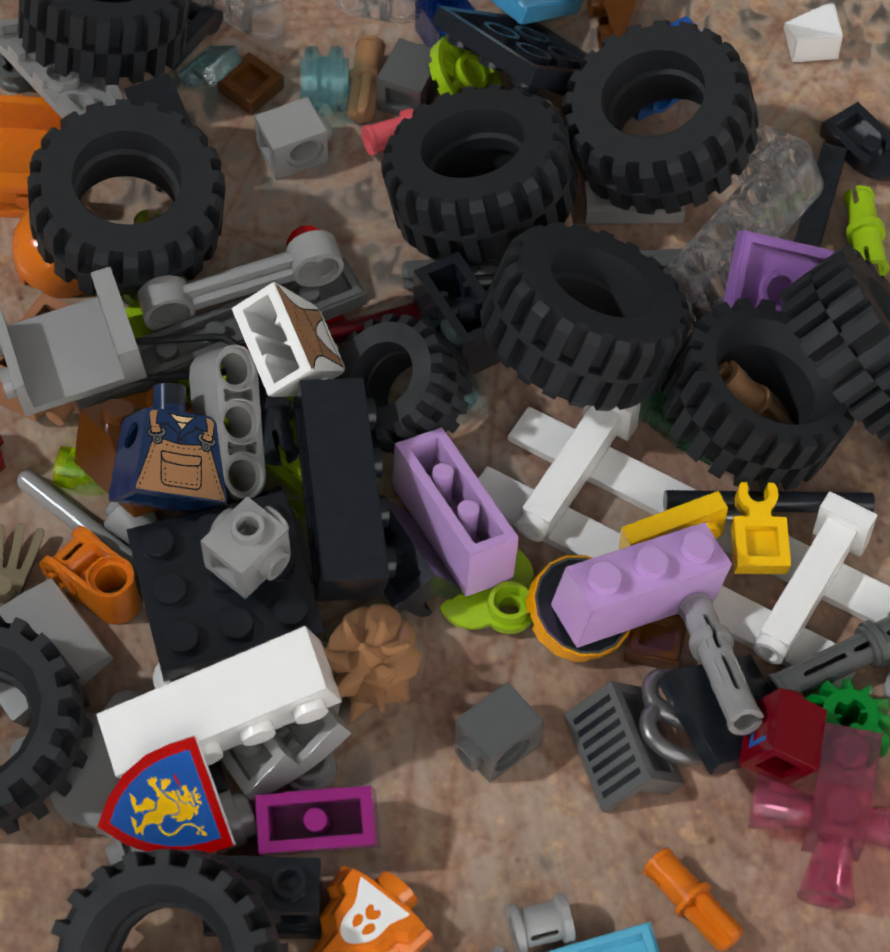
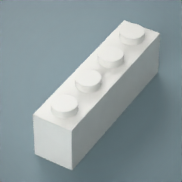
[96,626,342,779]

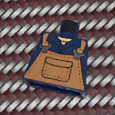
[109,383,226,513]

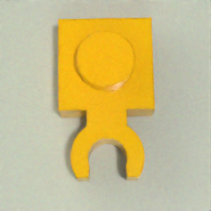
[730,482,791,574]

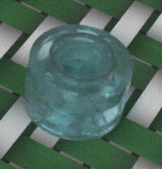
[300,45,349,113]

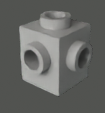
[201,496,291,599]

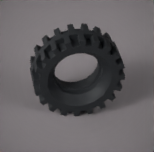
[0,616,93,835]
[51,849,289,952]

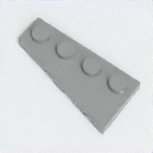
[0,18,124,118]

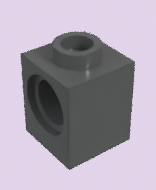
[376,38,439,116]
[454,682,544,783]

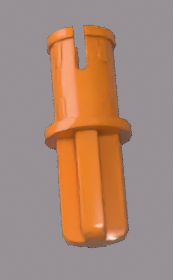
[642,847,743,952]

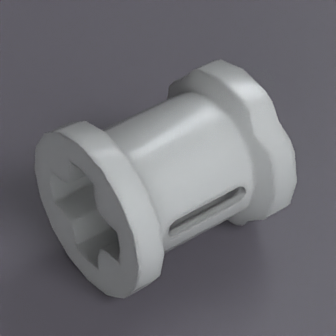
[505,892,576,952]

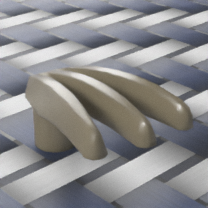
[0,523,45,606]

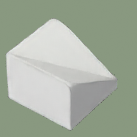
[784,3,843,63]

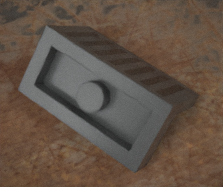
[564,681,685,813]

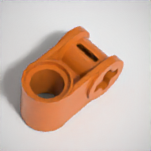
[39,525,142,625]

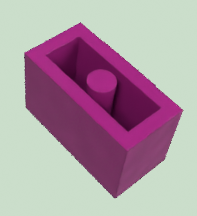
[255,785,380,857]

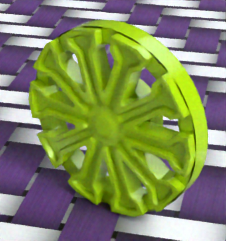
[429,34,502,95]

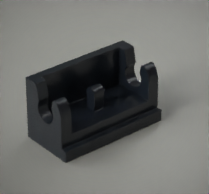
[383,501,462,617]

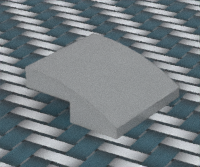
[0,578,114,726]
[221,706,352,801]

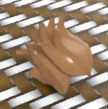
[323,604,422,723]

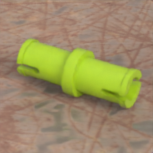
[843,185,890,277]

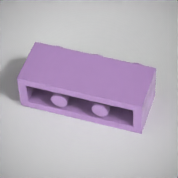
[392,427,519,597]
[551,522,732,648]

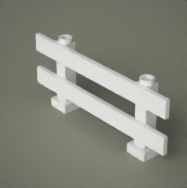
[478,403,890,689]

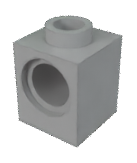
[254,97,333,181]

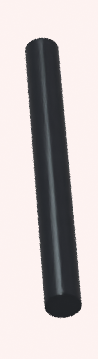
[663,490,875,513]

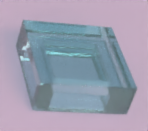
[177,45,243,87]

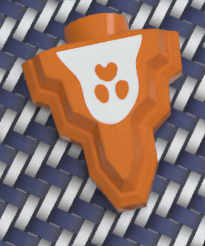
[310,865,433,952]

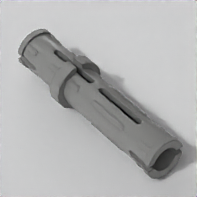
[678,593,763,735]

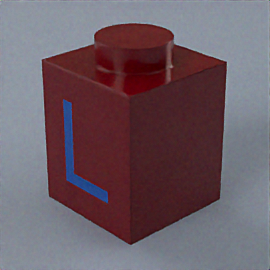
[738,688,827,787]

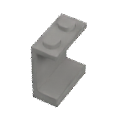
[0,267,147,417]

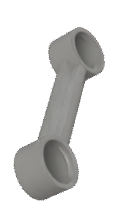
[138,230,344,331]

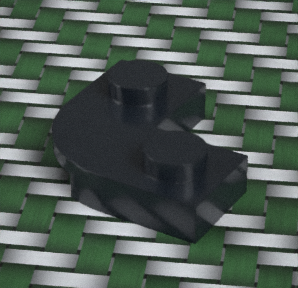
[819,102,890,182]

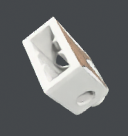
[231,282,345,397]

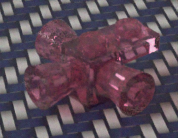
[748,723,890,910]

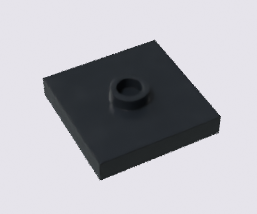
[657,654,772,775]

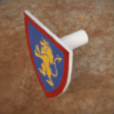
[97,735,236,853]

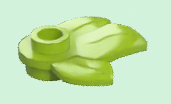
[440,547,534,634]

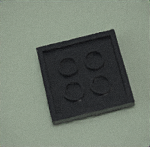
[431,6,588,96]
[126,491,326,681]

